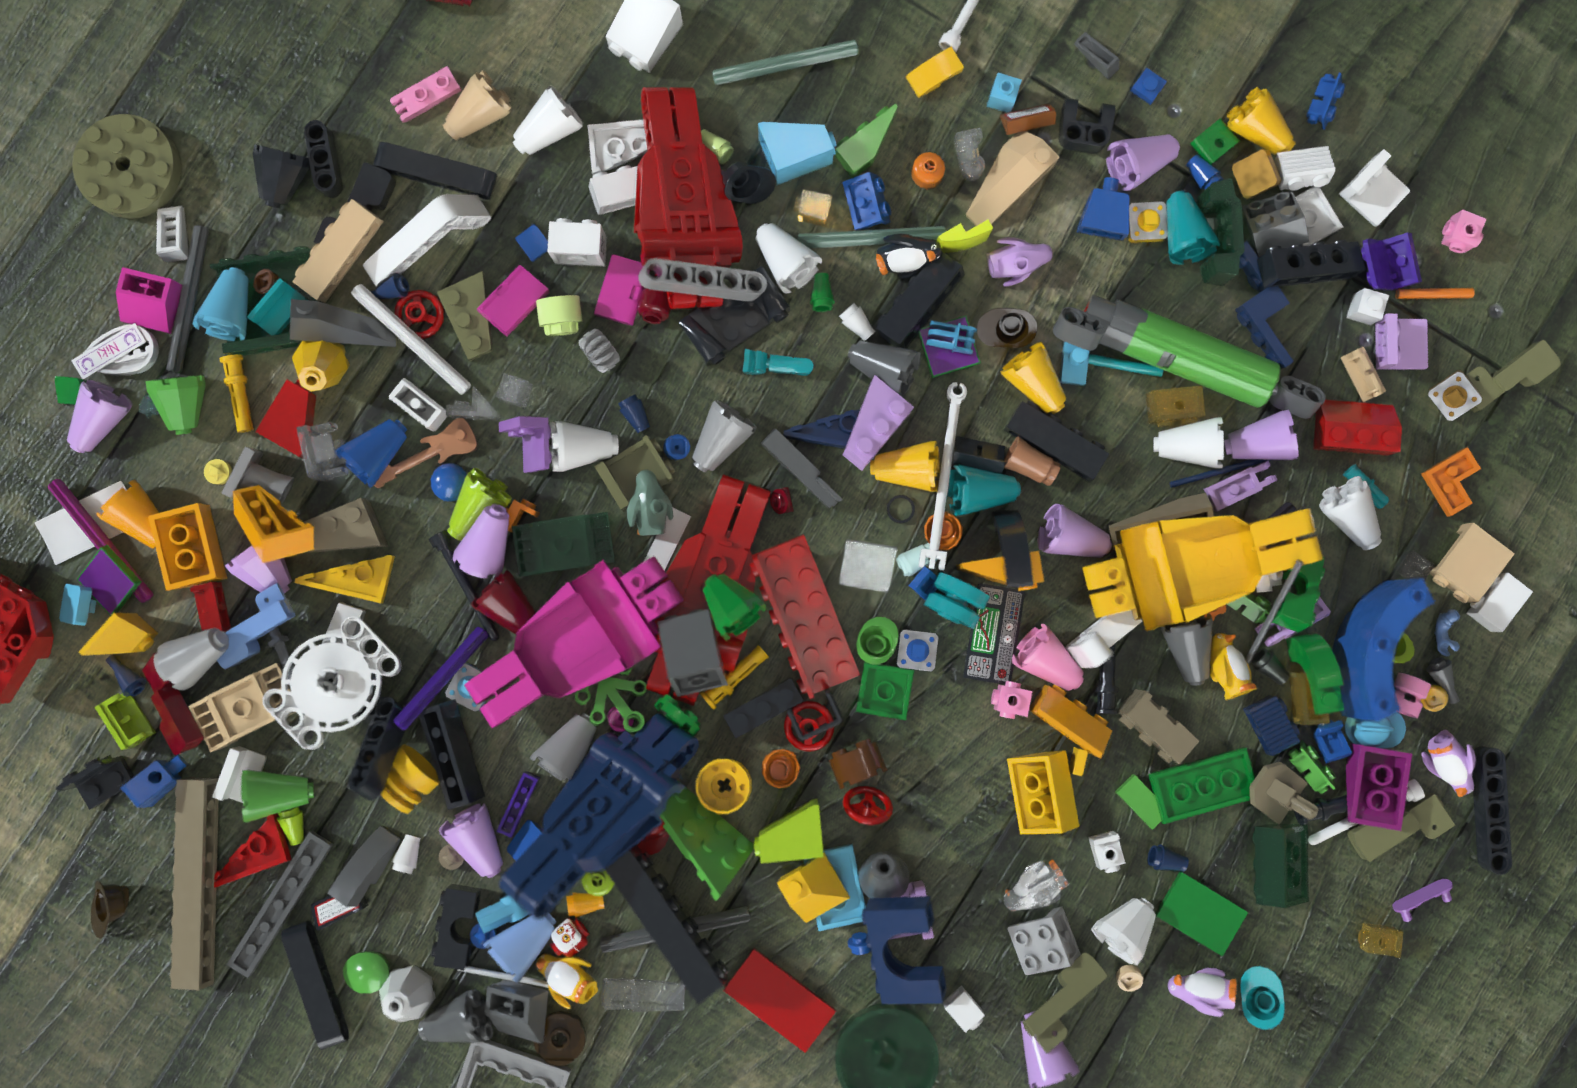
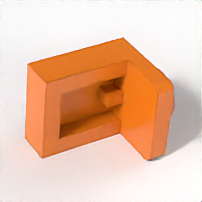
[505,499,540,533]

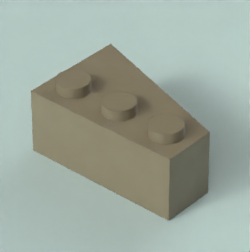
[303,498,388,553]
[1118,689,1199,765]

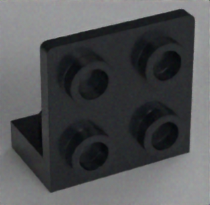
[55,755,135,810]

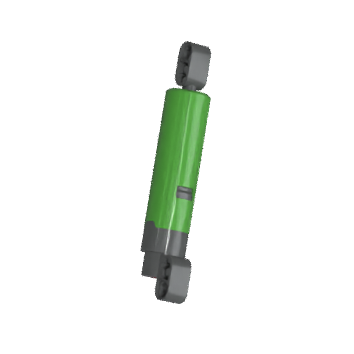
[1053,294,1326,419]

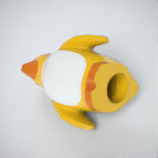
[1210,633,1257,700]
[536,953,598,1009]

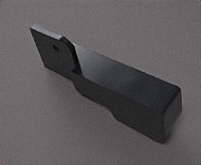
[314,162,396,244]

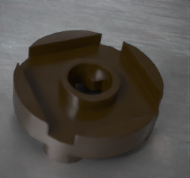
[534,1011,586,1066]

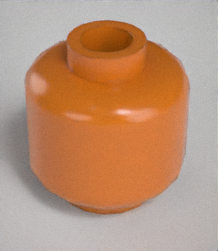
[911,152,945,189]

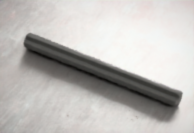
[166,225,209,373]
[600,906,750,953]

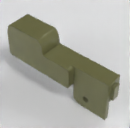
[1466,340,1561,413]
[1347,793,1455,862]
[1022,953,1108,1054]

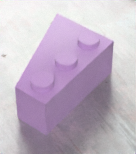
[843,375,914,471]

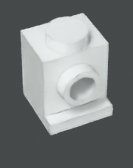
[1088,831,1125,873]

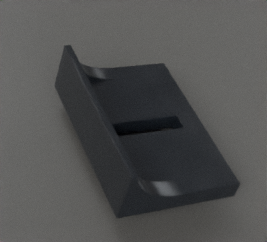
[952,436,1006,474]

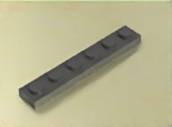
[226,831,334,978]

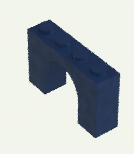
[862,896,947,1004]

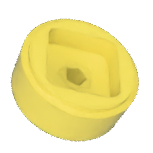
[204,459,232,485]

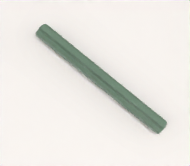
[712,40,858,85]
[797,226,946,248]

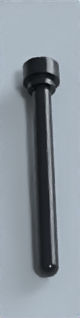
[428,530,499,641]

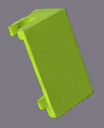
[94,693,156,750]

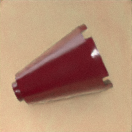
[470,569,536,635]

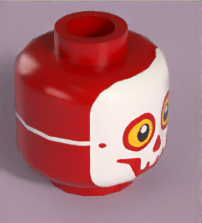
[550,918,590,957]

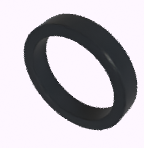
[886,495,915,523]

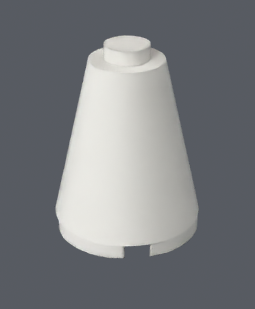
[513,86,583,155]
[756,223,822,293]
[1153,417,1224,468]

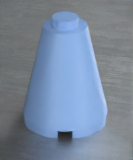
[483,913,556,983]

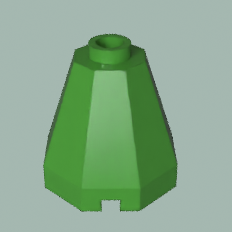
[145,375,206,435]

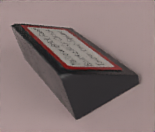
[311,896,368,931]

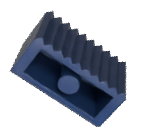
[1243,695,1300,756]

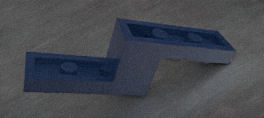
[1231,241,1294,369]

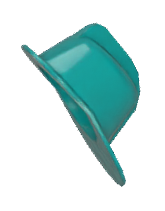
[1240,966,1285,1030]

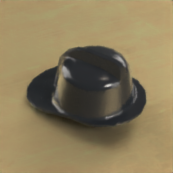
[721,161,776,204]

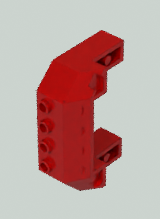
[0,574,54,704]

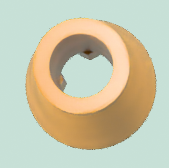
[566,892,604,918]

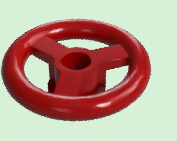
[394,290,444,339]
[784,701,835,752]
[843,786,893,825]

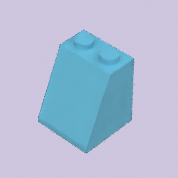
[758,122,836,185]

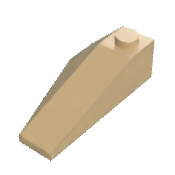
[966,131,1060,226]

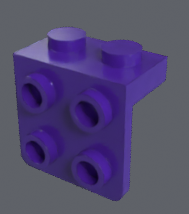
[1361,232,1422,291]

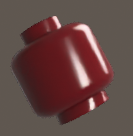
[638,288,671,324]

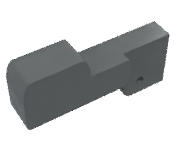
[760,429,842,508]

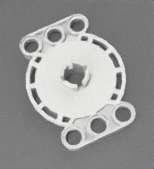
[262,616,402,750]

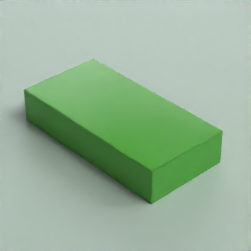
[1115,774,1162,830]

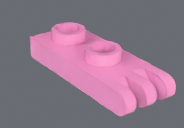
[390,66,462,123]

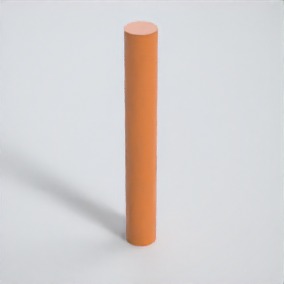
[1396,288,1475,299]

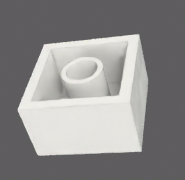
[548,218,607,266]

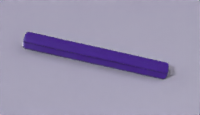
[394,627,488,730]

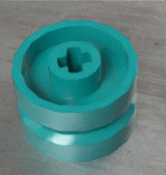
[924,572,990,629]

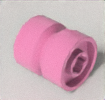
[1393,673,1431,719]

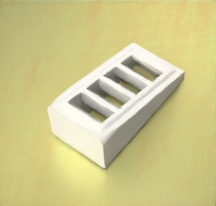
[156,206,189,262]

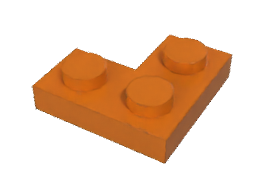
[1421,447,1481,517]

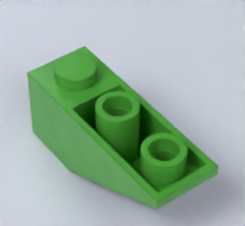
[835,103,898,178]

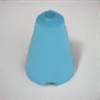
[192,267,249,342]

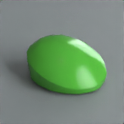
[856,617,899,665]
[343,951,390,993]

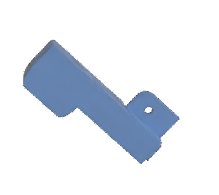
[217,583,296,669]

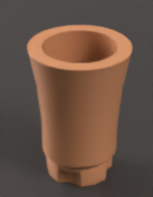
[1004,436,1061,486]

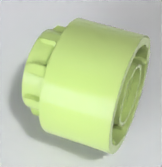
[536,295,583,336]

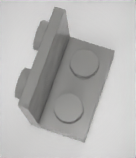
[1008,907,1081,975]

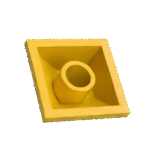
[79,613,158,655]
[777,852,850,923]

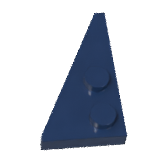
[783,409,860,449]

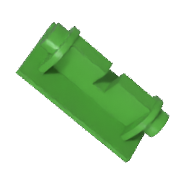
[1227,593,1272,624]
[1288,740,1336,794]

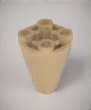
[443,70,512,140]

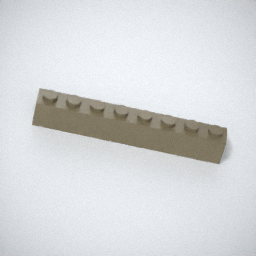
[170,777,219,990]

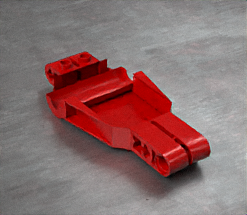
[634,87,743,309]
[646,474,771,706]

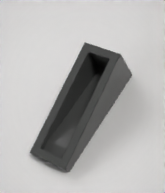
[1074,32,1119,80]

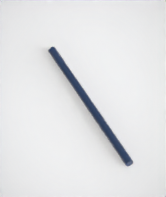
[1169,459,1271,488]

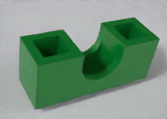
[1272,557,1325,633]

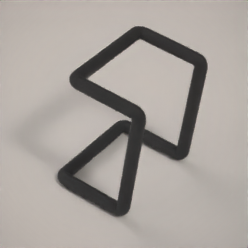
[787,689,843,740]

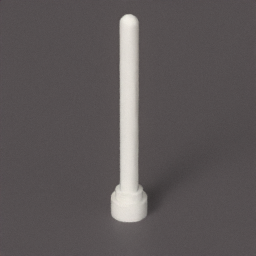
[939,0,979,53]
[1308,779,1425,845]

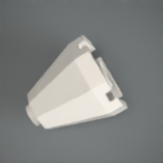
[1091,898,1156,965]
[379,965,436,1022]

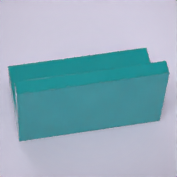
[247,278,309,338]

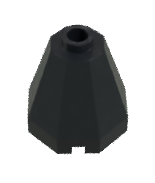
[253,144,310,208]

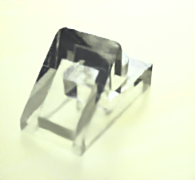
[446,386,502,420]

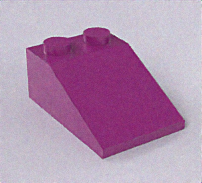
[1346,743,1412,831]

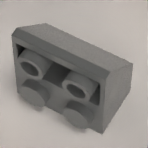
[1242,190,1309,258]
[485,980,548,1043]

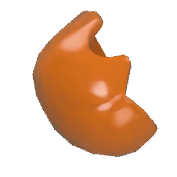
[924,511,963,550]
[761,749,800,789]

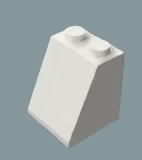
[606,0,683,73]

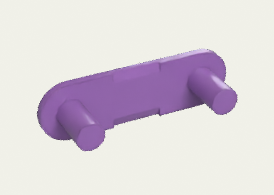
[1392,879,1453,922]

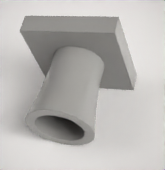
[221,447,294,505]

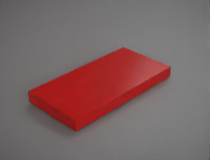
[723,948,836,1053]

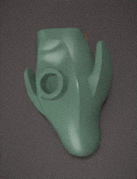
[627,470,673,536]

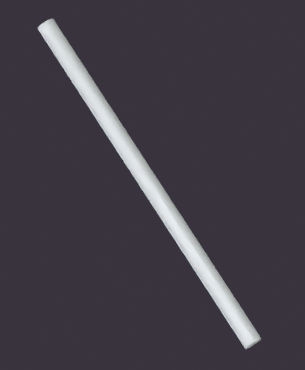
[457,966,549,988]

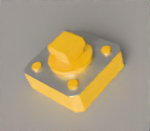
[1128,202,1168,243]

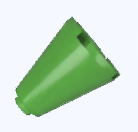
[241,770,314,822]

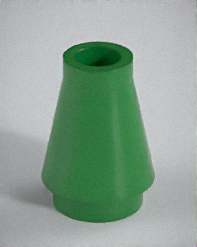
[810,273,835,312]

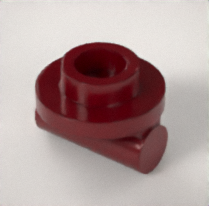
[770,487,794,514]

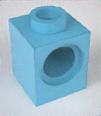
[987,73,1022,113]

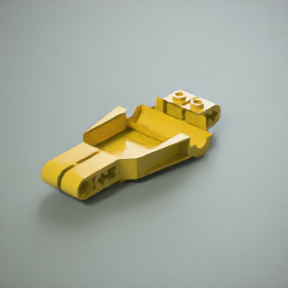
[1082,509,1323,631]

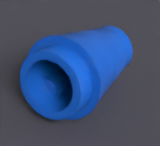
[1186,155,1223,193]

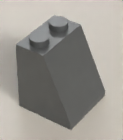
[658,609,728,697]

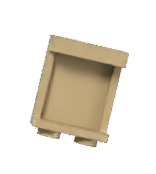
[1428,523,1515,603]

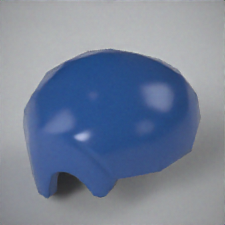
[430,463,467,502]

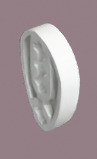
[83,324,159,376]

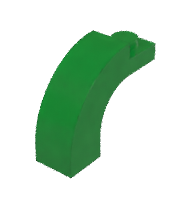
[1286,633,1344,715]

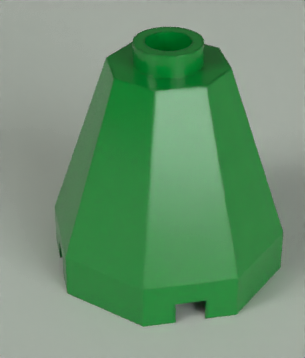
[703,574,767,640]

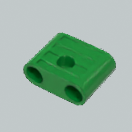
[1190,118,1240,165]

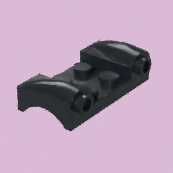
[678,266,790,367]

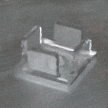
[296,422,349,482]

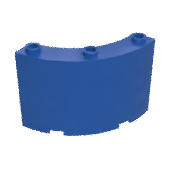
[1332,578,1434,722]

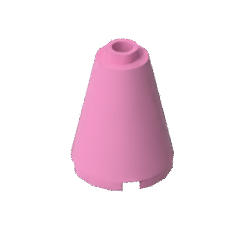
[1012,624,1084,691]

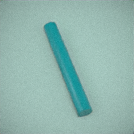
[1088,354,1163,377]

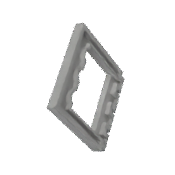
[456,1040,572,1088]

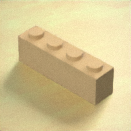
[292,199,384,303]

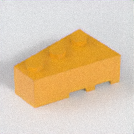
[233,485,314,563]

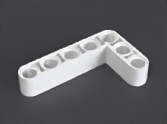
[363,194,491,288]
[1065,610,1143,668]

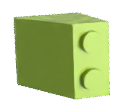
[754,798,824,863]

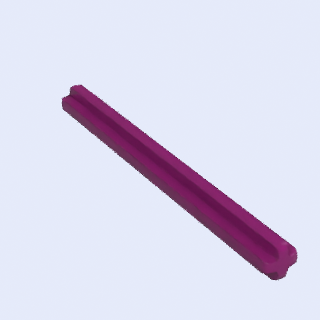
[48,479,153,603]

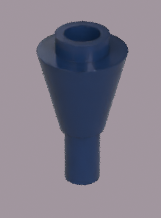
[370,273,409,299]
[106,655,146,696]

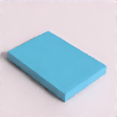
[803,844,866,931]

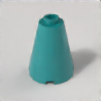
[1166,191,1220,265]
[947,465,1021,516]

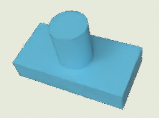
[1059,341,1090,386]

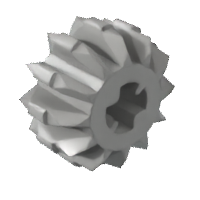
[579,328,620,373]

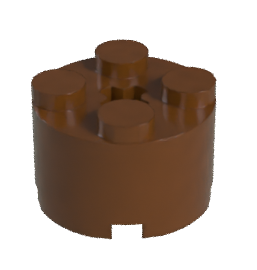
[829,738,887,789]

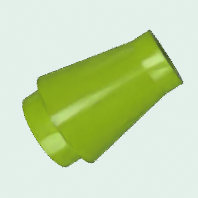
[277,807,305,846]

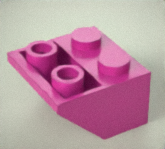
[116,267,182,334]

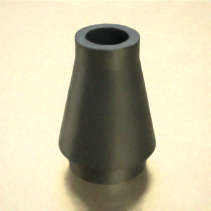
[1251,648,1290,685]

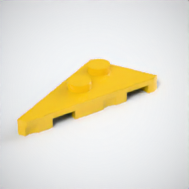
[294,555,395,603]

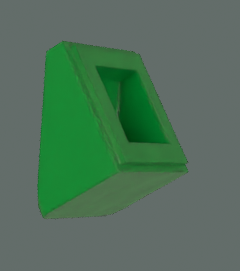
[55,376,87,405]

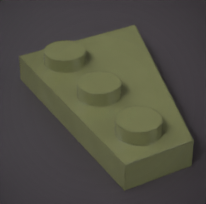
[437,271,493,361]

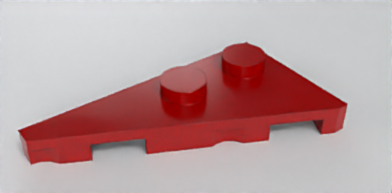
[214,813,292,888]

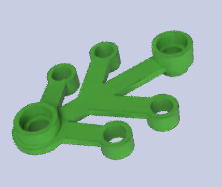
[574,667,646,733]

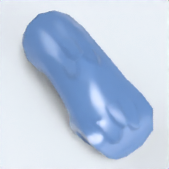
[1435,609,1460,656]

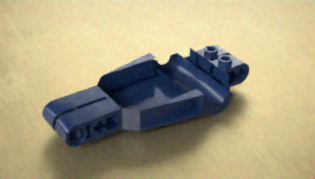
[499,713,699,919]

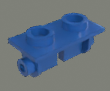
[1306,73,1345,130]

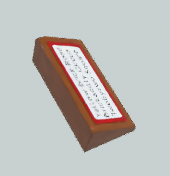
[1000,104,1056,135]

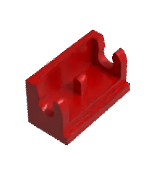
[190,582,231,633]

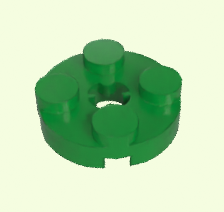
[654,694,700,737]

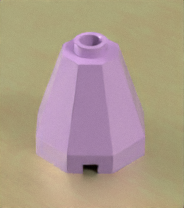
[225,546,292,593]

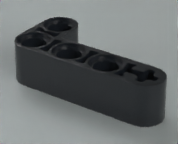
[348,697,405,801]

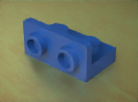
[843,172,891,231]

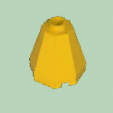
[292,341,350,391]

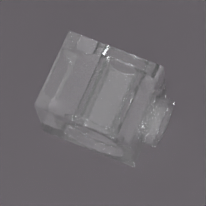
[496,373,533,409]

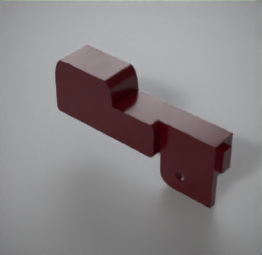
[142,652,204,755]

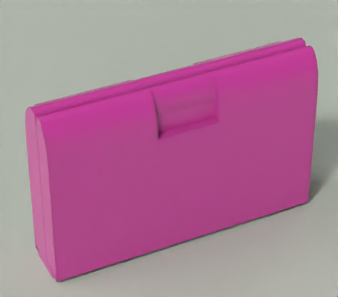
[594,254,650,326]
[477,265,549,336]

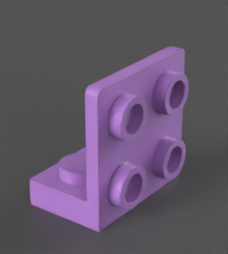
[499,416,552,473]

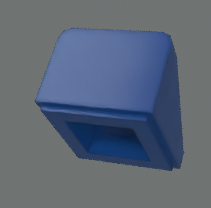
[515,224,548,262]

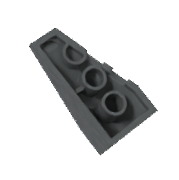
[290,299,396,347]

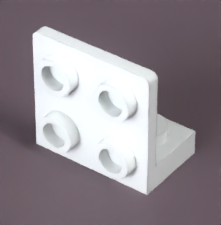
[1339,149,1410,227]

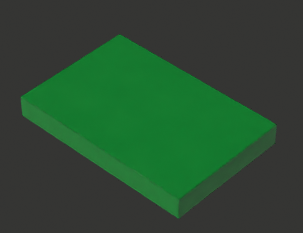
[1155,871,1248,957]

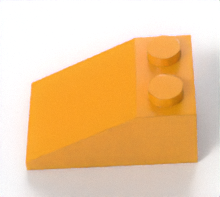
[956,551,1044,591]

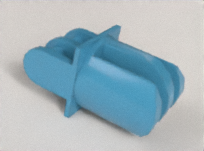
[926,320,977,354]

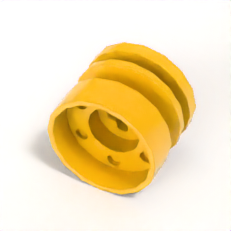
[381,744,440,814]
[696,759,752,814]

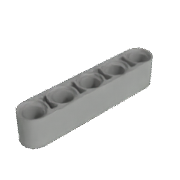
[638,259,767,301]

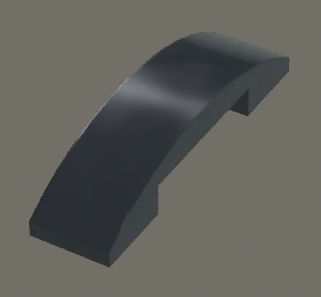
[992,510,1034,588]

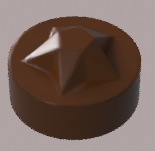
[253,269,279,296]

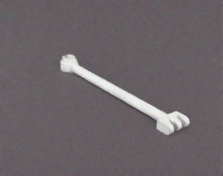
[918,382,967,571]

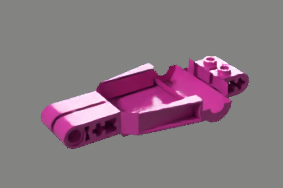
[464,556,683,729]

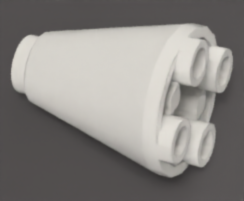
[549,421,619,472]
[1319,476,1382,550]

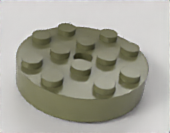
[72,114,181,219]

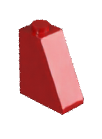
[255,379,316,460]

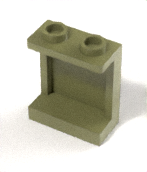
[594,435,675,511]

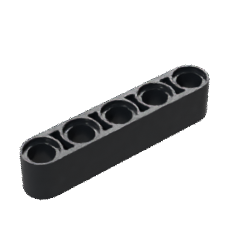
[373,142,498,200]
[1472,746,1512,875]
[281,921,349,1050]

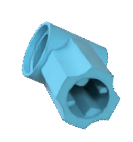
[475,895,529,934]

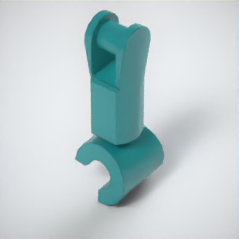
[743,349,814,376]

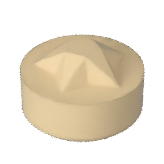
[1116,965,1143,992]

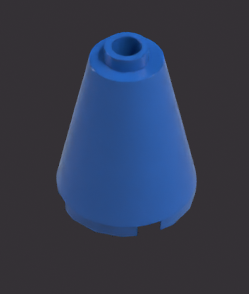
[335,419,407,488]

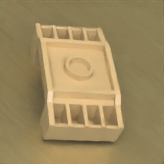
[188,663,296,752]

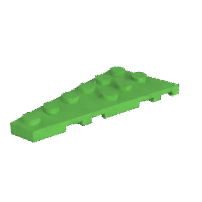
[659,787,754,901]

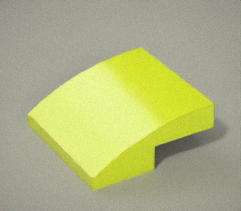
[937,220,993,253]

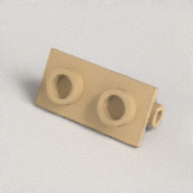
[1341,346,1386,402]

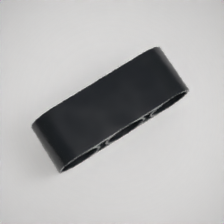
[304,120,343,198]

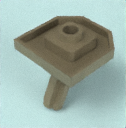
[1250,762,1318,824]

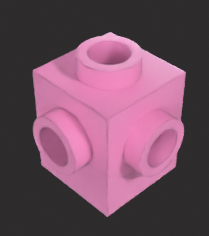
[1441,210,1486,253]
[991,681,1032,719]

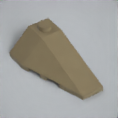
[1109,493,1214,550]

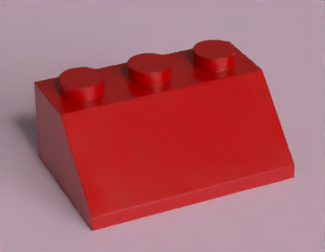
[1313,400,1402,455]

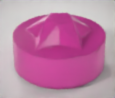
[607,706,634,732]

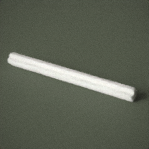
[351,284,471,395]

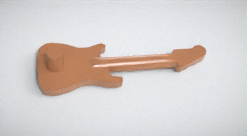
[374,418,478,488]

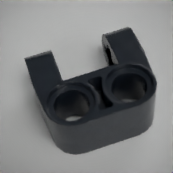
[1059,98,1116,154]

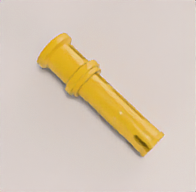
[219,354,254,433]
[699,645,769,710]

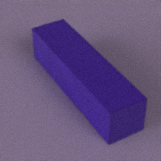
[497,771,540,838]

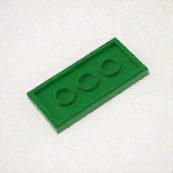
[1148,747,1255,824]

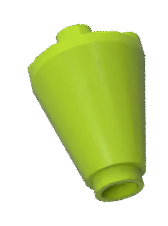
[447,468,512,541]

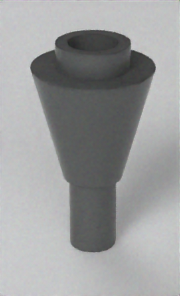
[1426,658,1460,704]

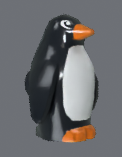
[876,233,942,278]

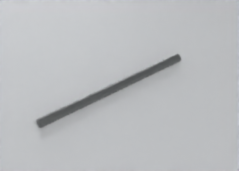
[1245,560,1304,665]

